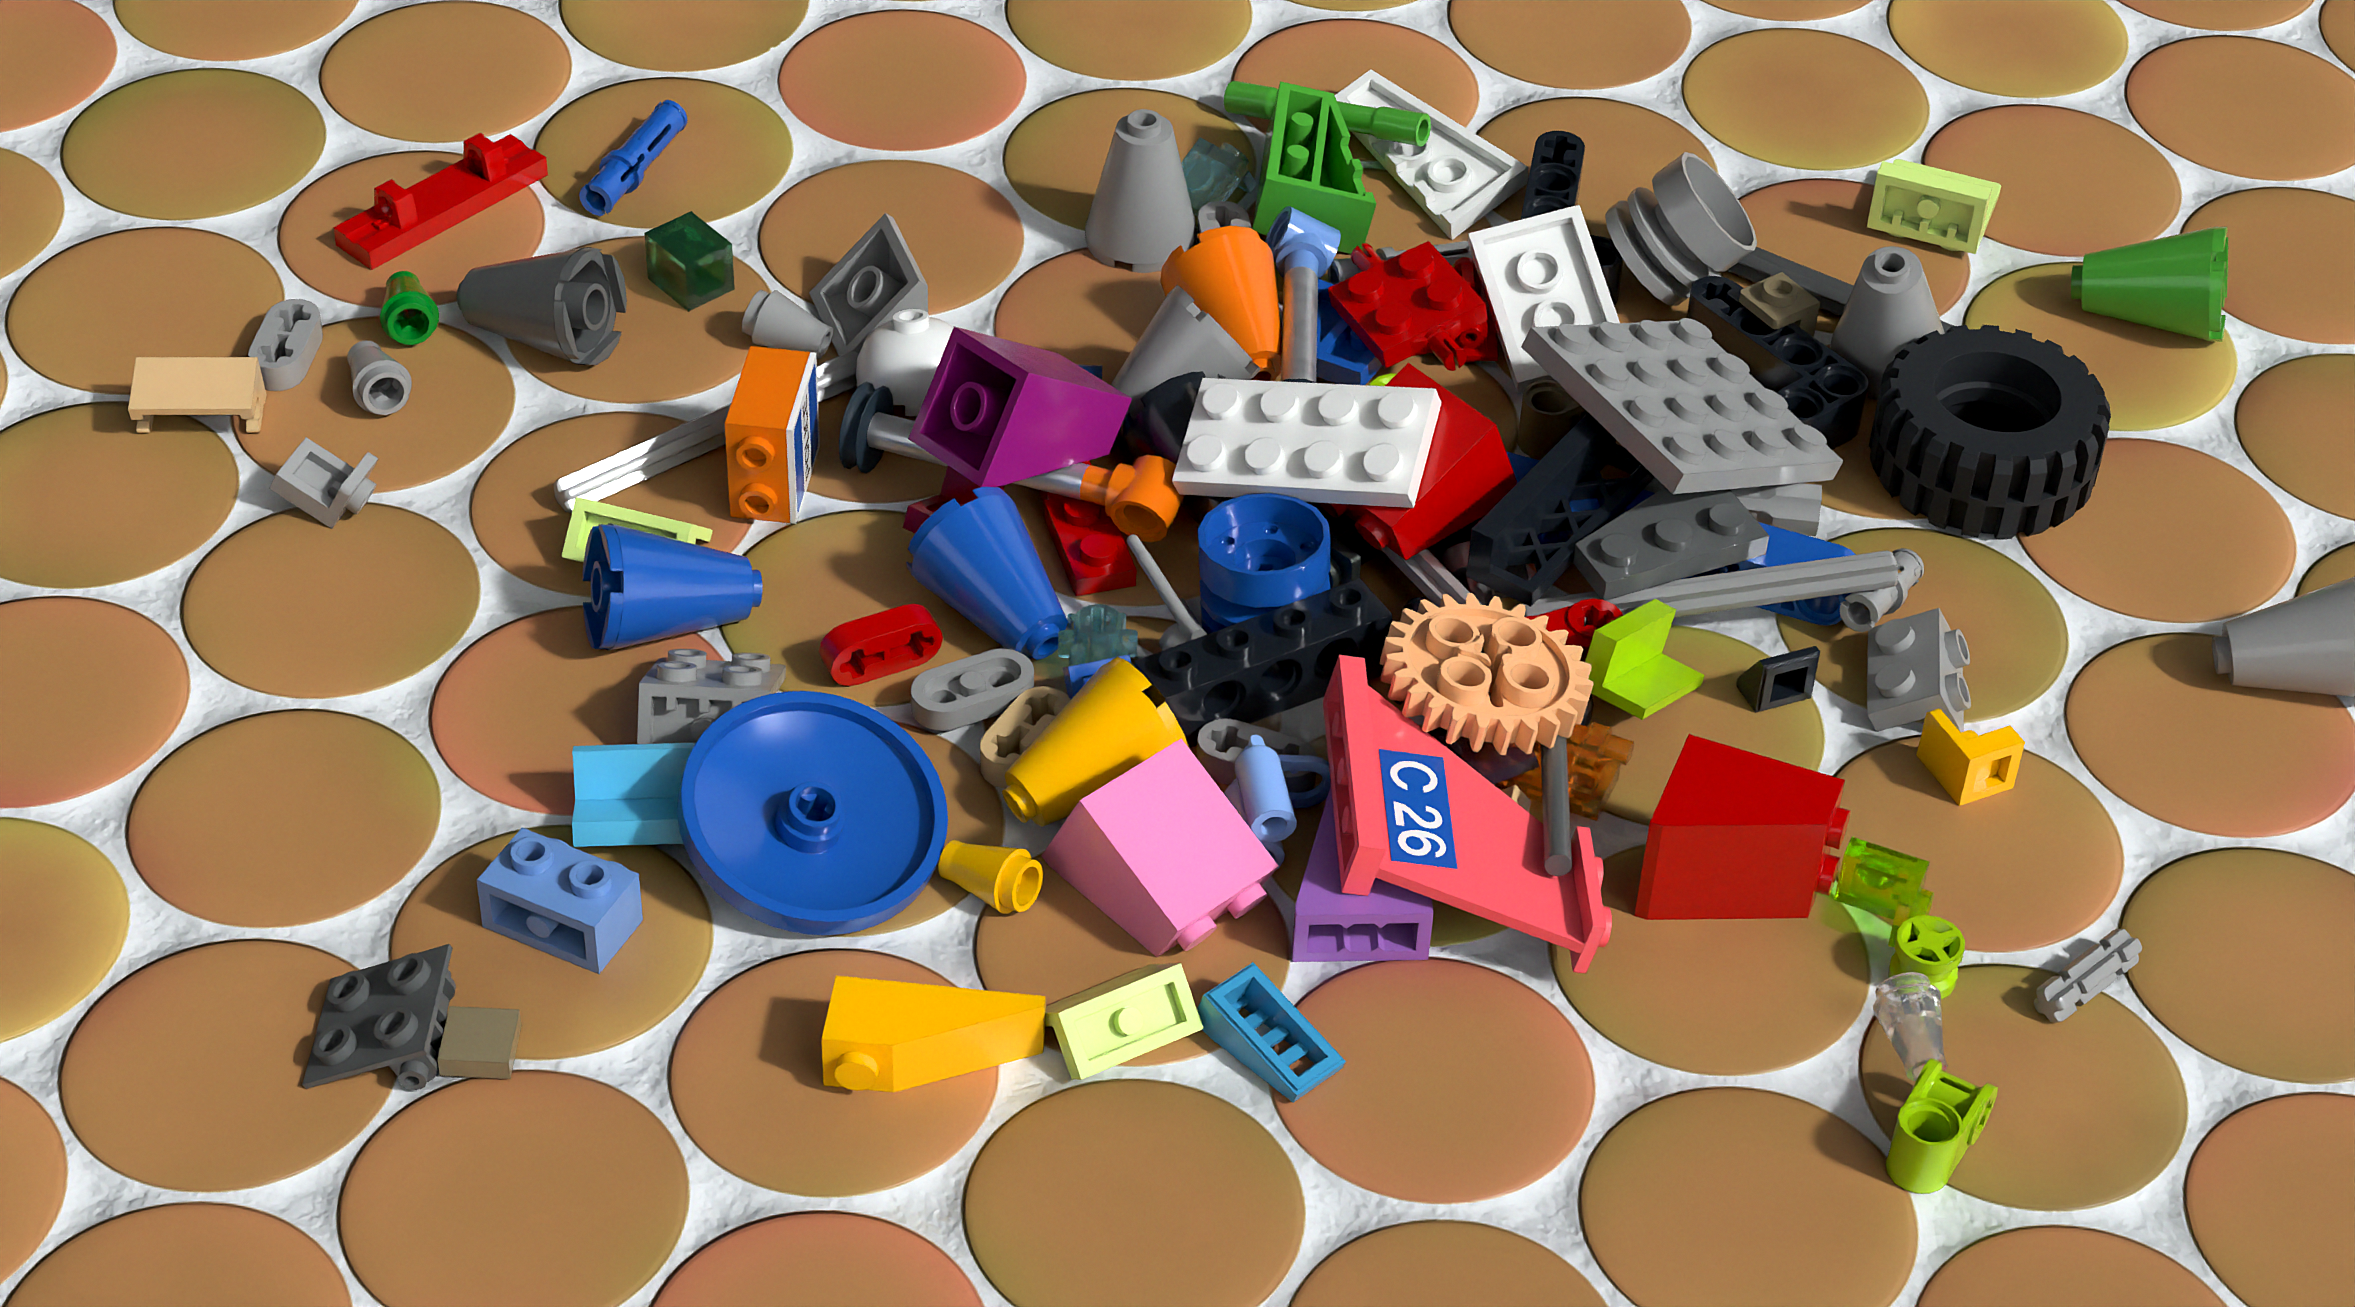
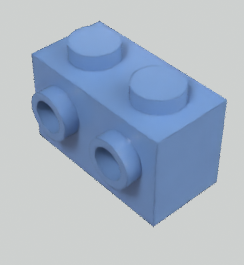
[476,828,643,974]

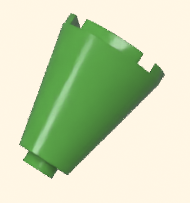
[2071,227,2228,342]

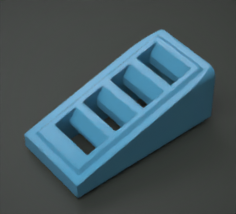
[1197,962,1346,1103]

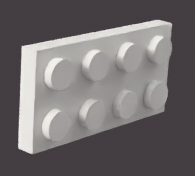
[1172,378,1442,508]

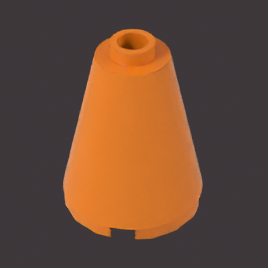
[1160,226,1282,381]

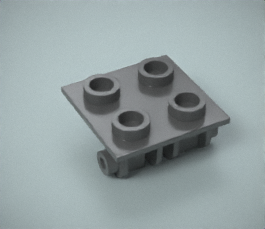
[302,944,456,1090]

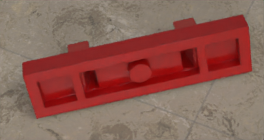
[333,133,548,270]

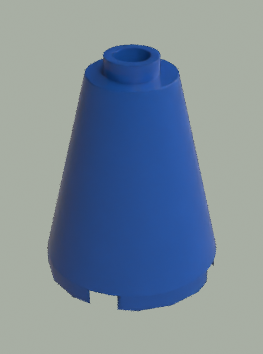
[906,487,1068,660]
[583,523,763,651]

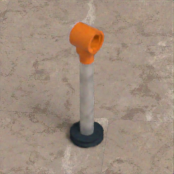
[839,381,1186,542]

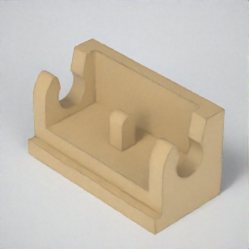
[128,357,267,433]

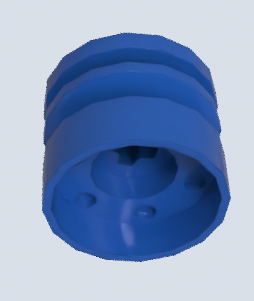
[1198,493,1331,634]

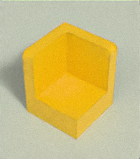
[1916,708,2025,806]

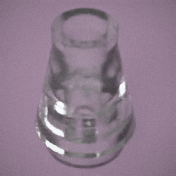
[1873,972,1948,1081]

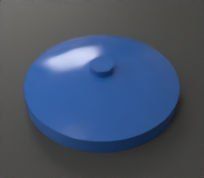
[677,691,948,935]

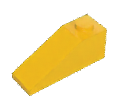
[822,975,1046,1093]

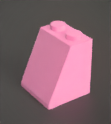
[1041,738,1279,957]

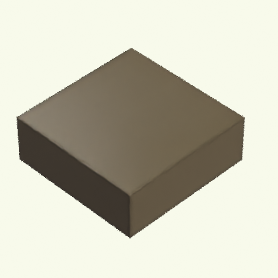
[437,1006,522,1079]

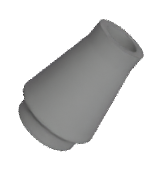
[742,290,833,359]
[347,340,412,415]

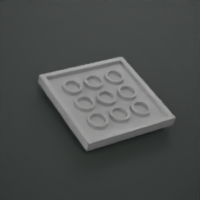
[1521,318,1843,494]

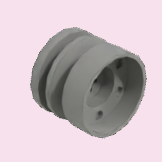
[1605,152,1757,306]

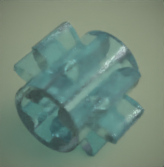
[1058,604,1138,666]

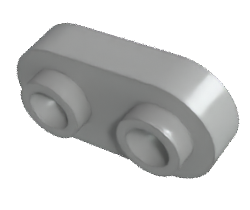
[911,649,1034,731]

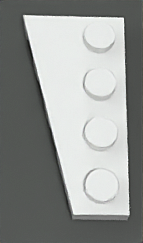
[1335,69,1528,240]

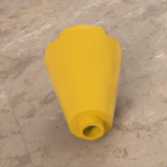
[1002,657,1188,827]

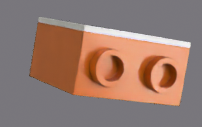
[725,346,820,524]

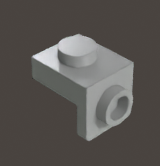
[269,437,379,529]

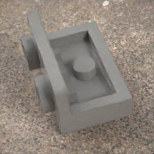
[1867,608,1971,732]

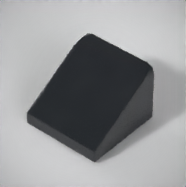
[1736,646,1820,713]

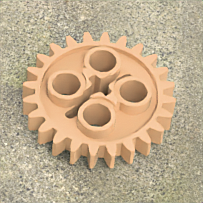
[1379,593,1593,755]

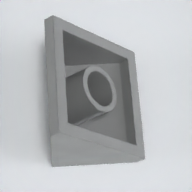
[809,213,928,356]

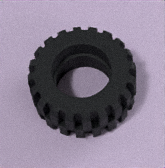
[1869,325,2111,539]

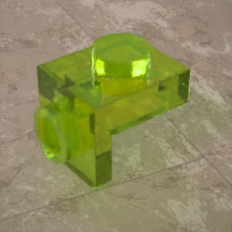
[1834,837,1935,948]

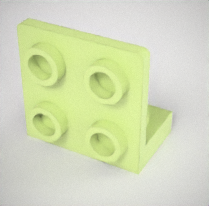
[1867,159,2001,254]

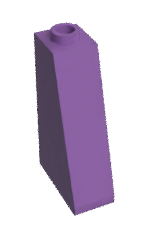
[1292,786,1434,962]

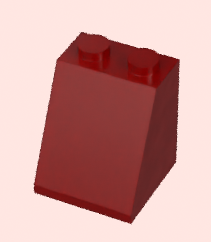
[1317,363,1517,560]
[1634,734,1851,920]

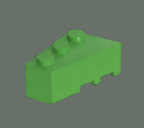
[1252,81,1377,254]

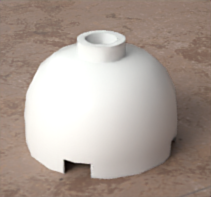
[856,309,954,416]

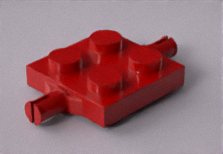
[1328,241,1488,371]

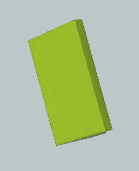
[1585,599,1705,720]

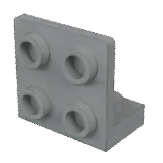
[637,649,786,744]

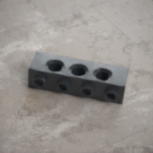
[1135,578,1392,748]

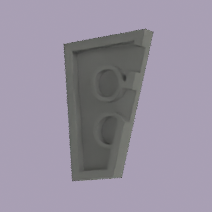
[1573,487,1769,601]

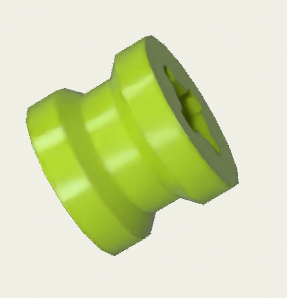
[1888,915,1965,1002]

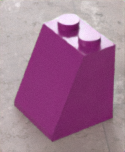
[908,326,1132,487]

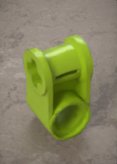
[1885,1058,1998,1194]

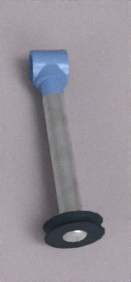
[1265,206,1341,383]

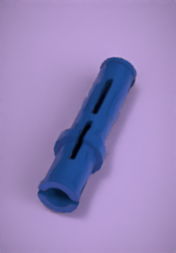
[579,100,688,216]

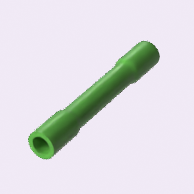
[1224,81,1431,147]

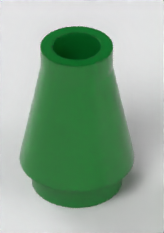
[380,271,439,345]

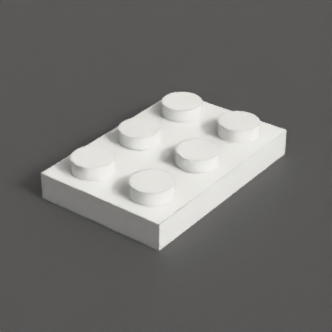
[1468,205,1620,393]

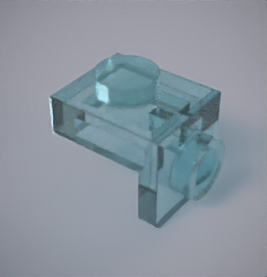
[1181,137,1257,216]

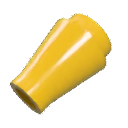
[938,840,1043,914]

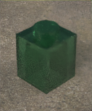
[644,211,735,312]

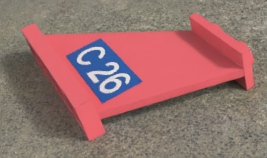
[1323,655,1612,974]

